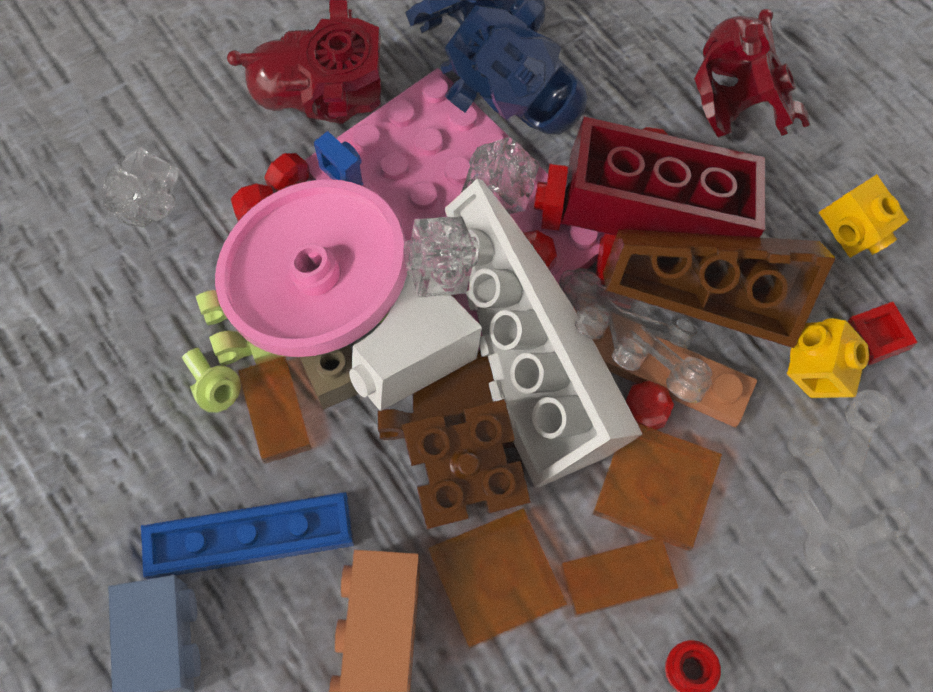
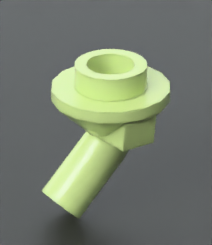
[182,348,241,413]

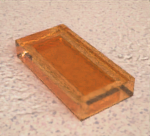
[238,356,312,464]
[561,537,679,618]

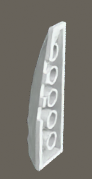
[445,179,643,488]

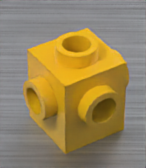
[818,174,909,258]
[787,318,869,398]

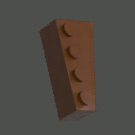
[603,229,835,348]

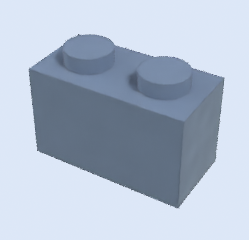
[108,575,201,692]

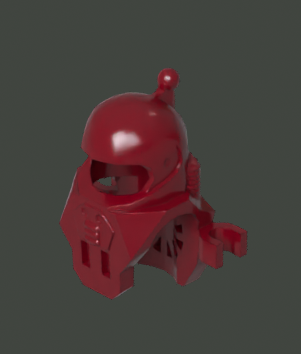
[227,0,382,124]
[694,8,810,138]

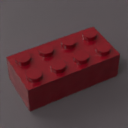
[561,116,765,237]

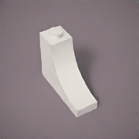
[349,251,482,411]

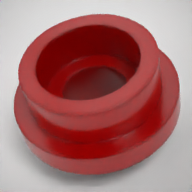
[665,640,721,692]

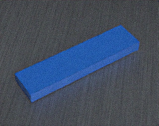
[141,492,354,579]

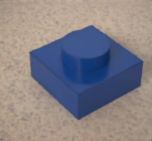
[314,131,363,186]

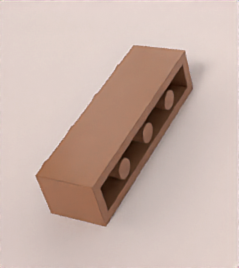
[329,550,421,692]

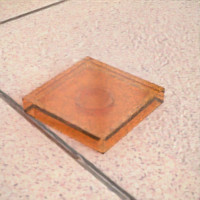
[592,423,722,551]
[428,508,567,650]

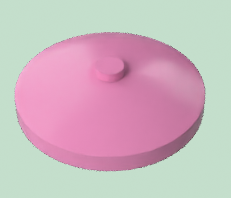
[215,179,409,357]

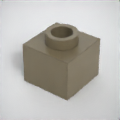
[300,345,359,410]

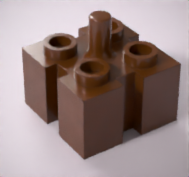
[402,399,531,529]

